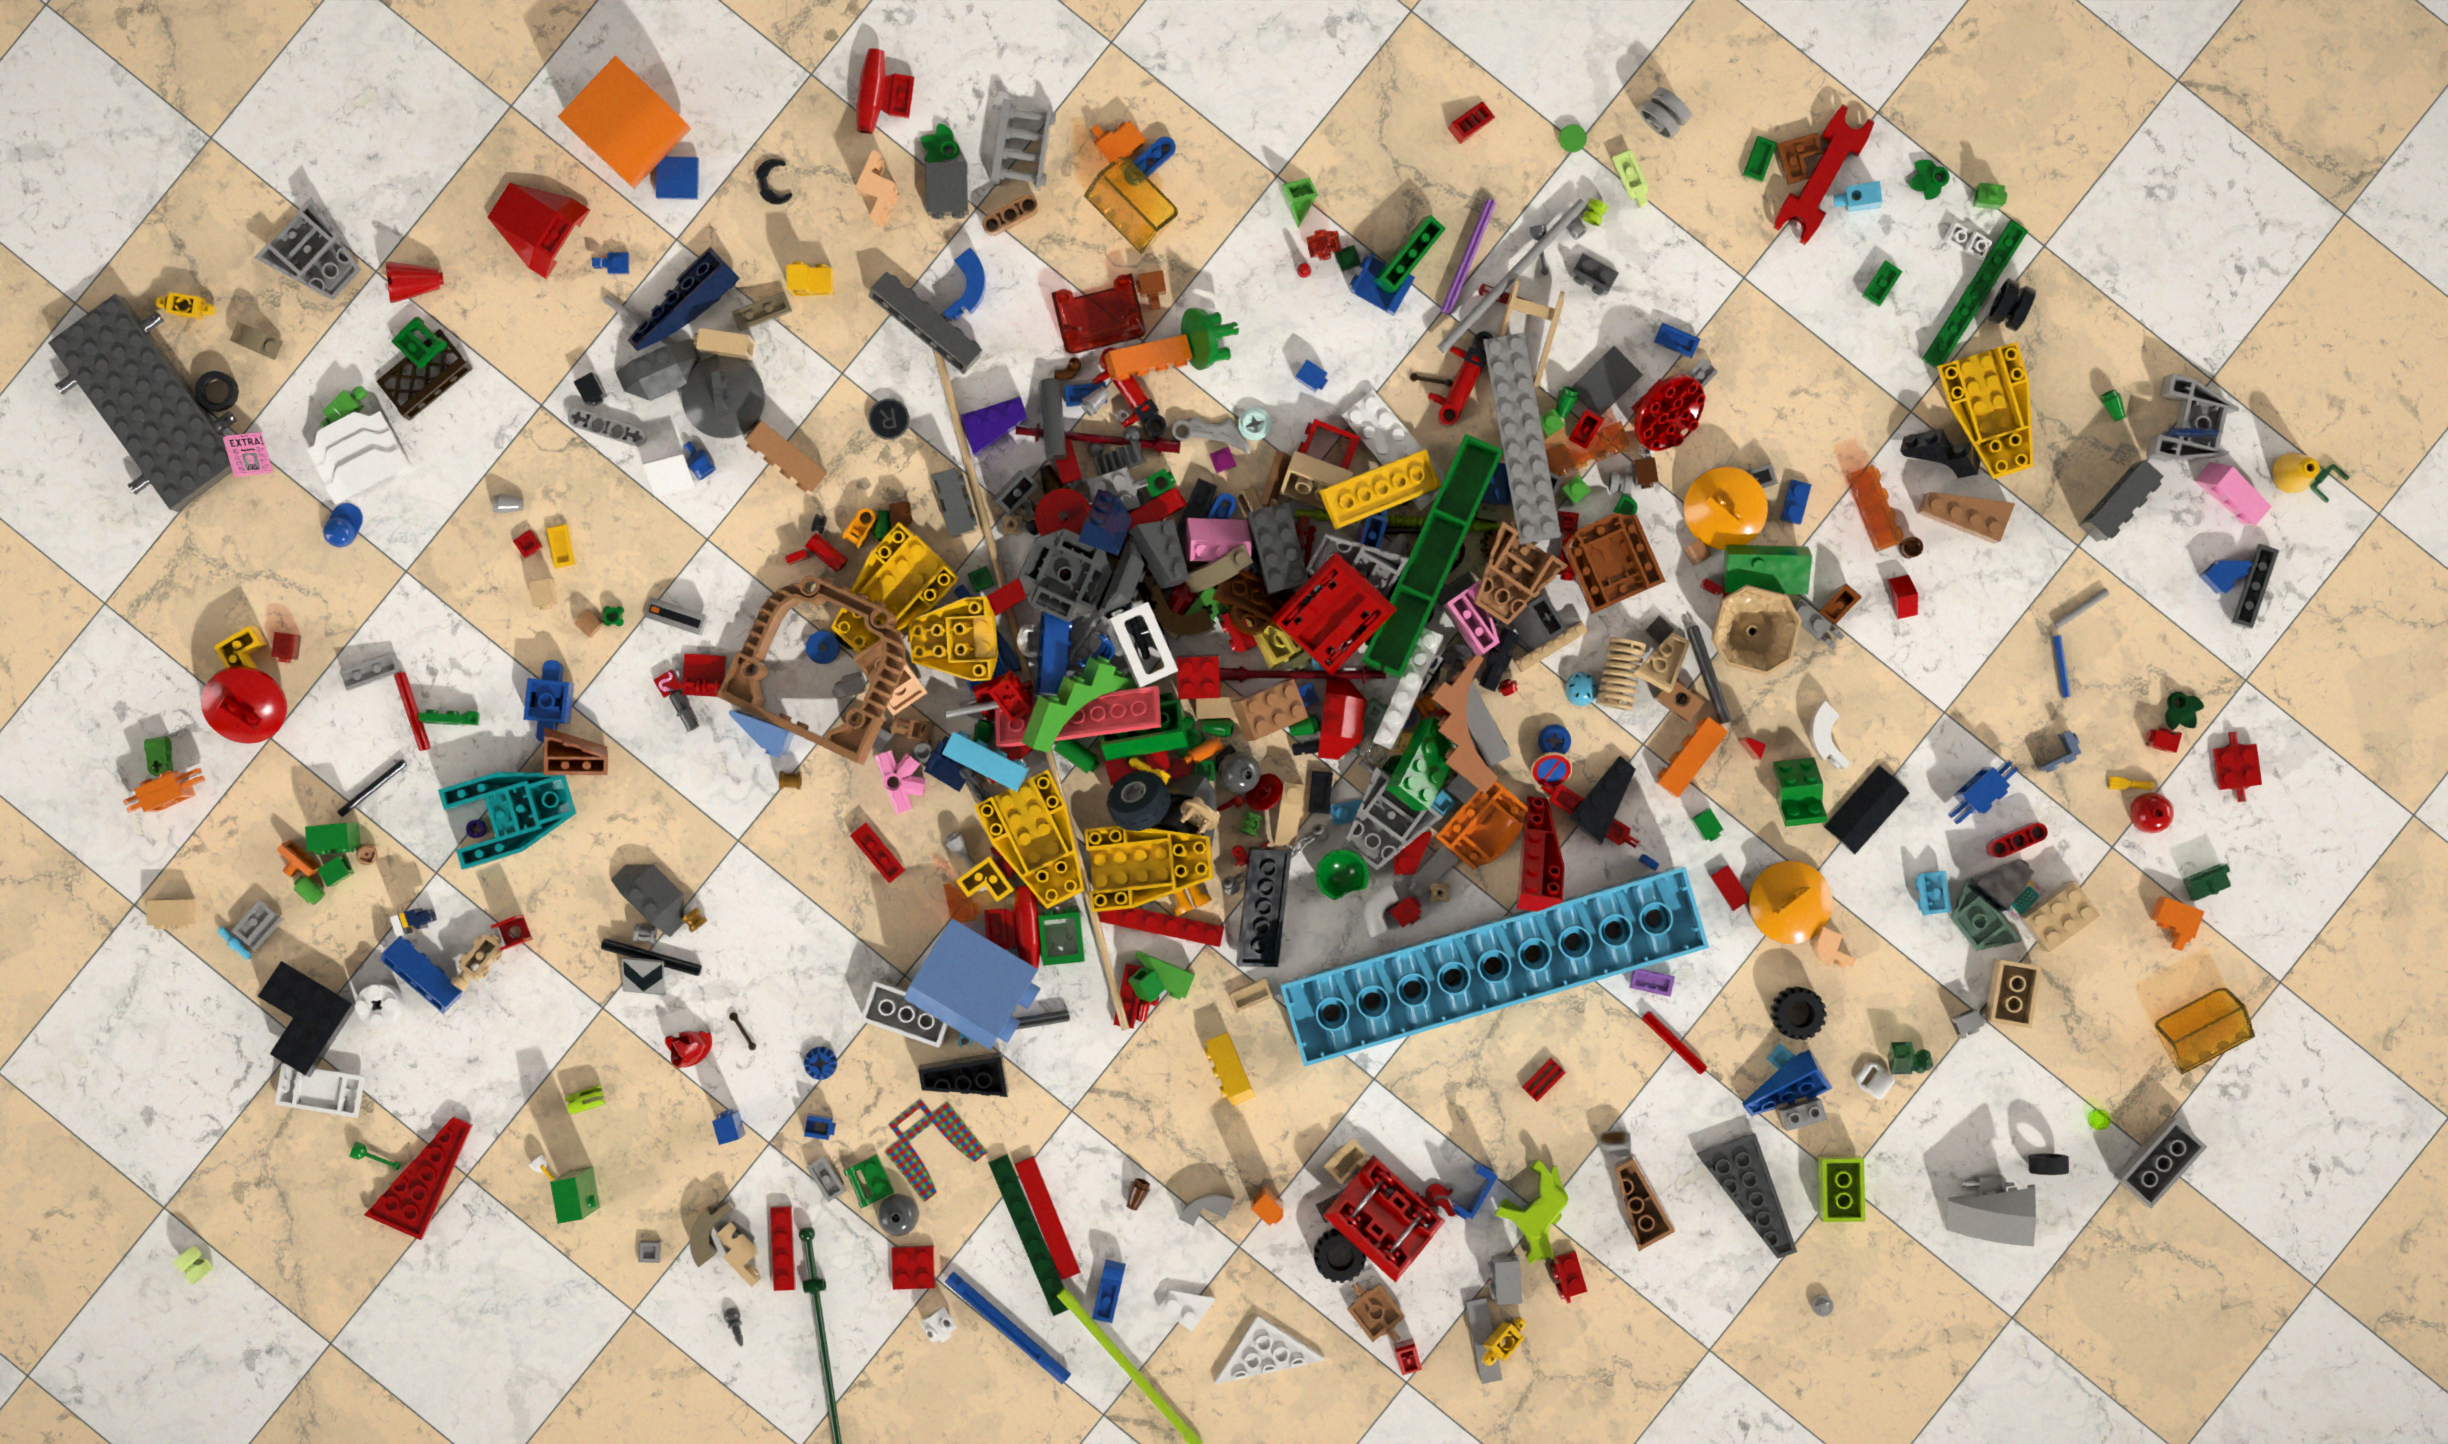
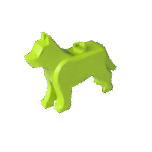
[1494,1159,1568,1265]

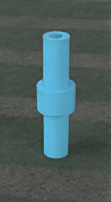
[217,926,253,961]

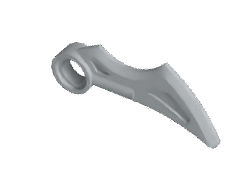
[1172,416,1250,454]

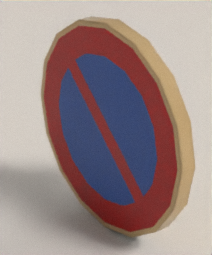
[1531,752,1572,787]

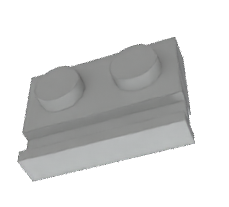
[232,899,284,951]

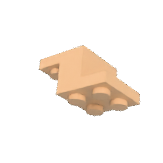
[855,150,900,228]
[853,639,928,716]

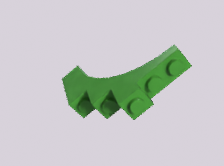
[1022,656,1144,753]

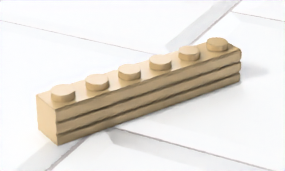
[1514,621,1588,672]

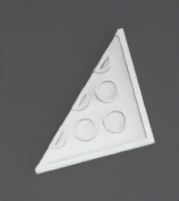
[1214,1314,1325,1384]

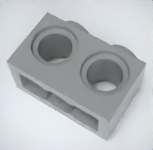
[1777,1097,1827,1131]

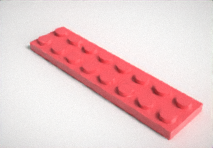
[995,686,1161,749]

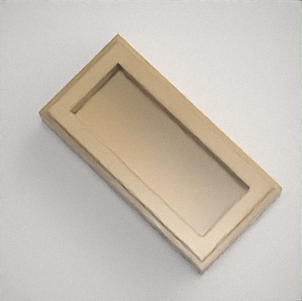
[1228,977,1274,1013]

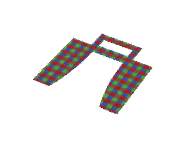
[885,1100,987,1202]

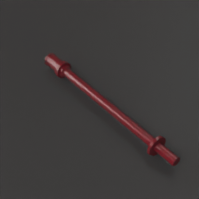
[1016,423,1181,454]
[1221,665,1386,684]

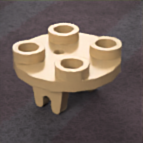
[1180,796,1221,835]

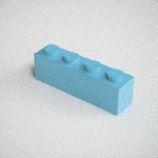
[942,730,1029,792]

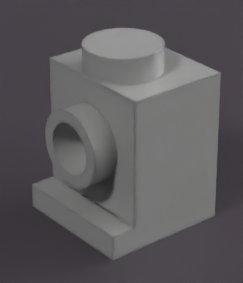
[1950,1009,1986,1039]

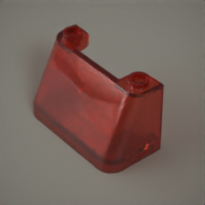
[1051,273,1146,354]

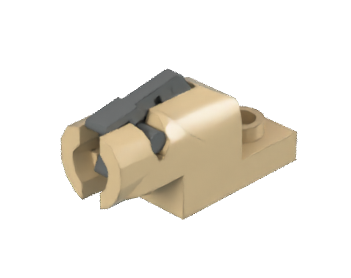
[716,1221,761,1287]

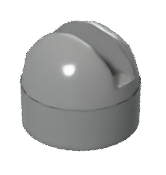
[1569,222,1587,240]

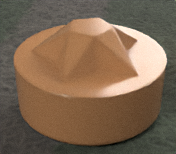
[356,843,378,865]

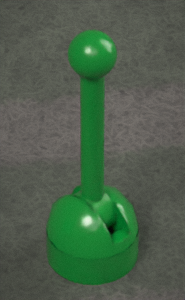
[349,1141,400,1170]

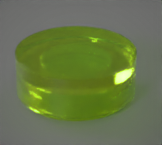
[2088,1109,2111,1130]

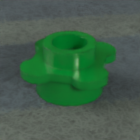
[603,606,624,627]

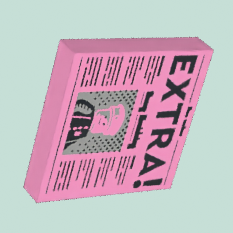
[223,432,273,478]

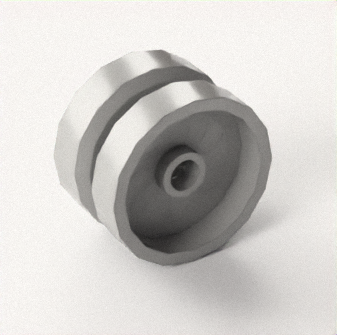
[1638,87,1692,140]

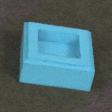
[1432,789,1457,818]
[1766,1043,1795,1069]

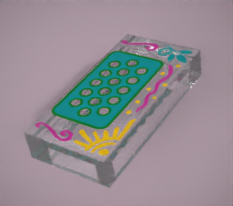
[2005,878,2045,921]

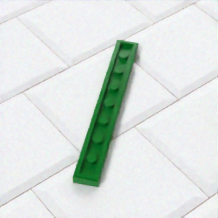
[1921,220,2028,370]

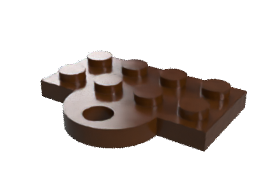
[1212,569,1295,635]

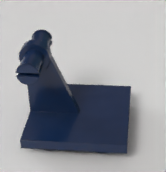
[924,735,973,792]

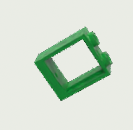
[1038,908,1085,966]

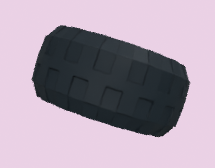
[1107,771,1171,831]

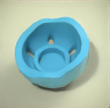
[1565,672,1598,706]

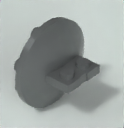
[682,356,765,439]

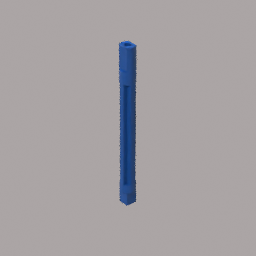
[945,1271,1071,1384]

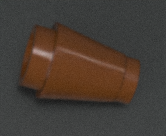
[1126,1178,1150,1211]

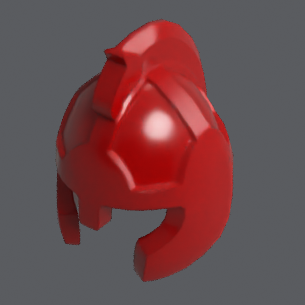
[665,1031,712,1069]

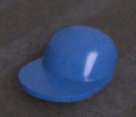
[323,503,363,548]

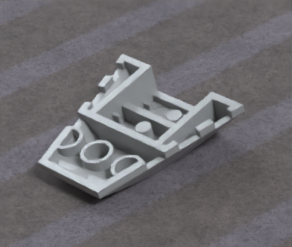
[254,197,361,300]
[1306,533,1409,623]
[1344,767,1443,870]
[1946,1184,2036,1247]

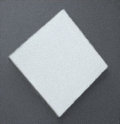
[643,453,695,498]

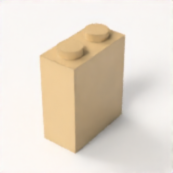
[694,328,755,361]

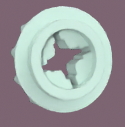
[1238,407,1271,440]

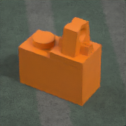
[1090,120,1146,170]
[2151,896,2205,951]

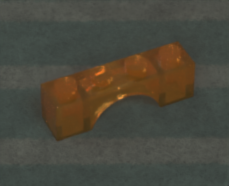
[1546,421,1630,476]

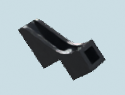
[1900,429,1981,478]

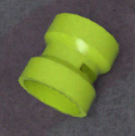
[1581,198,1609,226]

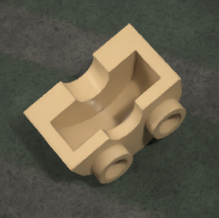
[1323,1138,1370,1185]

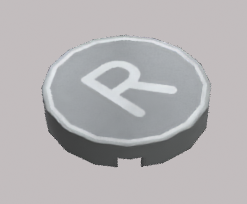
[868,399,910,440]

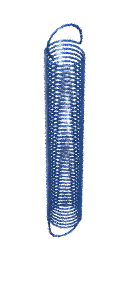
[2163,428,2223,436]

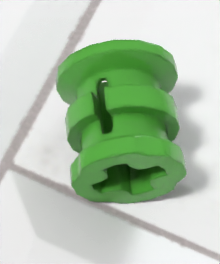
[1238,812,1263,837]

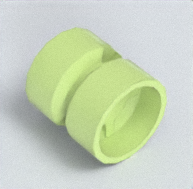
[173,1245,214,1285]

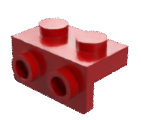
[1219,612,1257,654]

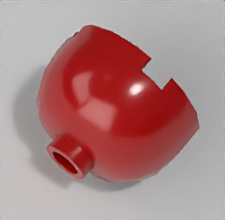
[2130,792,2174,834]

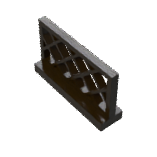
[376,329,473,421]

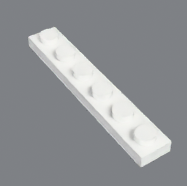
[1373,628,1444,751]

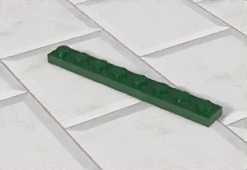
[988,1154,1069,1316]

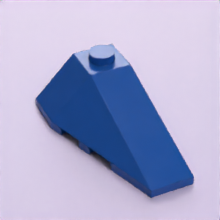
[1742,1050,1832,1116]

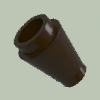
[1040,465,1063,494]

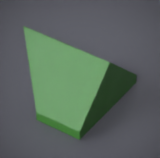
[1281,177,1318,228]

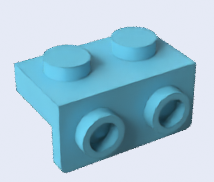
[1915,870,1952,916]

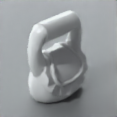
[1855,1062,1895,1100]

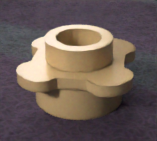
[1001,514,1023,536]
[1429,882,1450,903]

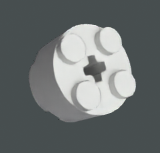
[355,983,404,1026]

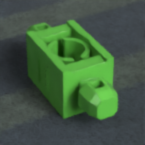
[320,386,367,429]

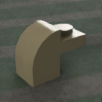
[229,322,283,360]

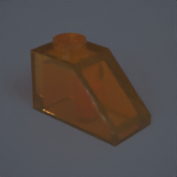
[943,883,980,923]

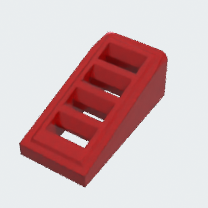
[1448,101,1495,144]

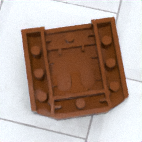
[1562,513,1666,614]

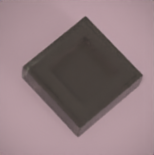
[1645,615,1675,645]

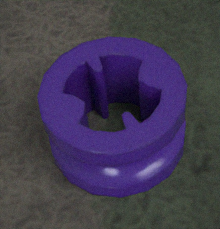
[466,820,487,838]

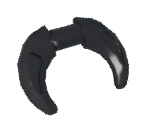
[756,159,792,205]

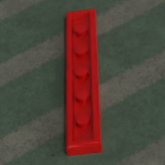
[1014,1156,1081,1280]

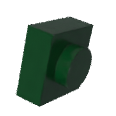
[1335,245,1361,272]

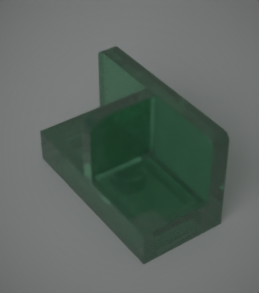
[2183,863,2231,901]

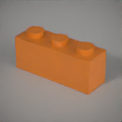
[1250,1185,1284,1226]

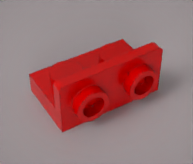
[987,670,1034,722]

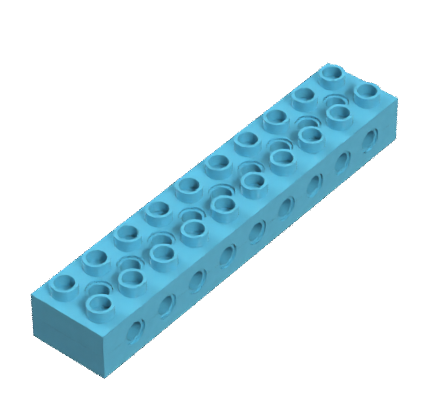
[1279,866,1709,1067]

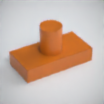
[277,840,321,877]

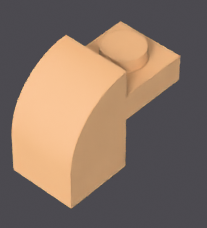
[1814,927,1856,968]

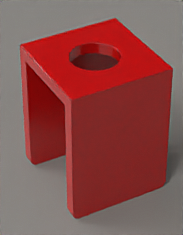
[490,915,533,951]

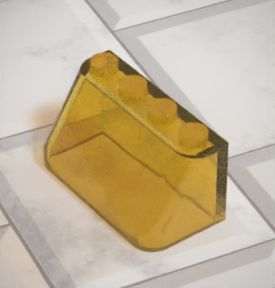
[1083,157,1178,254]
[2155,988,2255,1075]

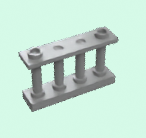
[990,99,1056,191]

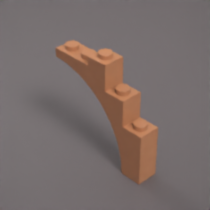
[1430,654,1498,794]

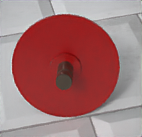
[1035,488,1091,536]

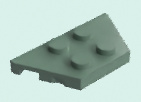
[1949,877,2021,951]

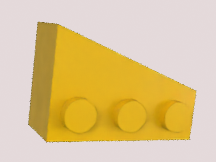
[1204,1032,1256,1106]

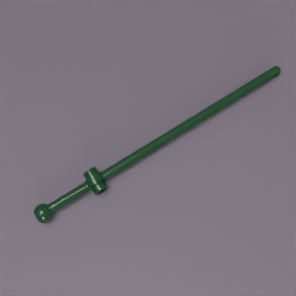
[799,1227,842,1444]

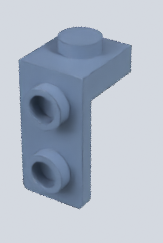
[2037,731,2081,773]

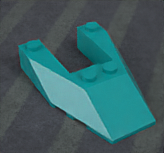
[438,772,577,870]

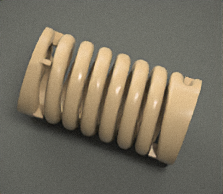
[1596,637,1646,711]

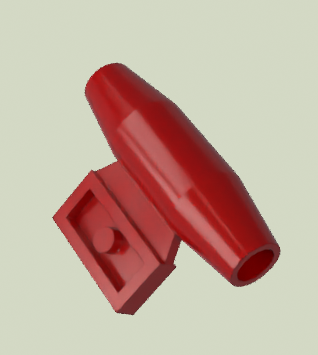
[856,48,915,134]
[984,886,1041,969]

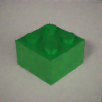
[305,822,361,855]

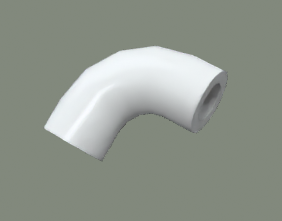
[1364,883,1400,938]

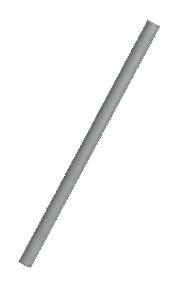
[1437,199,1587,353]

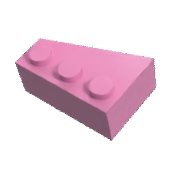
[2194,462,2272,525]
[1442,580,1500,656]

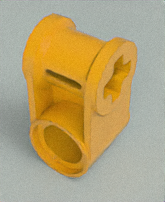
[842,508,877,549]

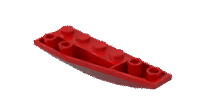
[1516,796,1565,912]

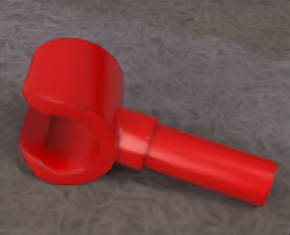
[1217,795,1246,812]

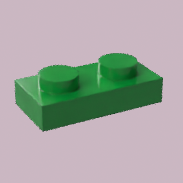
[1862,260,1903,307]

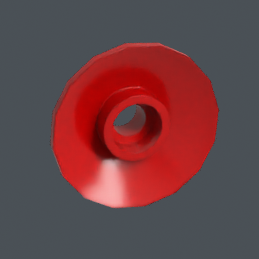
[1246,773,1283,811]

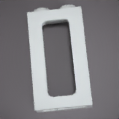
[1108,601,1178,688]

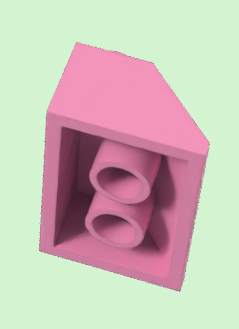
[1184,518,1252,561]

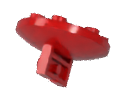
[1631,374,1706,451]
[201,666,287,744]

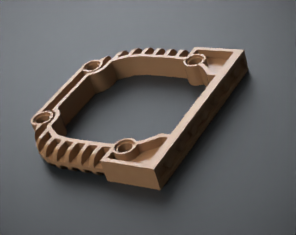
[716,576,906,765]

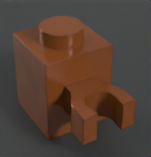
[1135,270,1166,310]

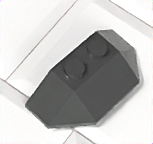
[616,339,700,401]
[1097,536,1146,617]
[611,864,684,937]

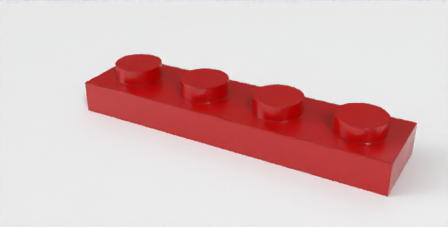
[770,1206,796,1291]

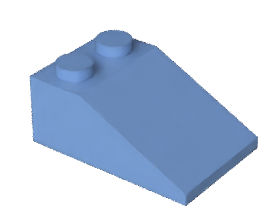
[729,710,794,757]

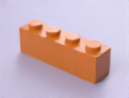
[1104,334,1193,381]
[1655,717,1728,798]

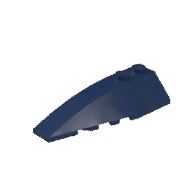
[628,247,740,351]

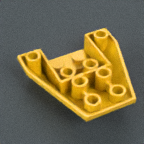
[909,596,998,681]

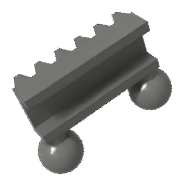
[1087,426,1146,475]

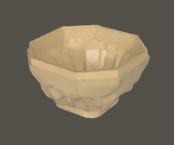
[1711,585,1802,676]

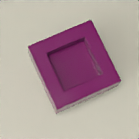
[1210,446,1236,474]

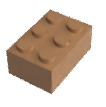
[1231,679,1308,741]

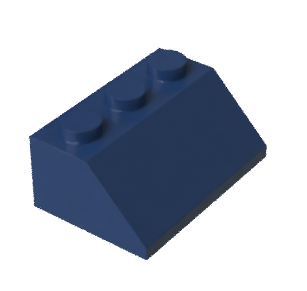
[1078,489,1132,556]

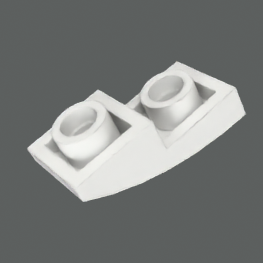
[1943,222,1992,260]

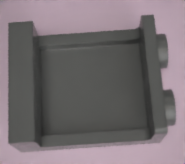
[925,162,969,219]

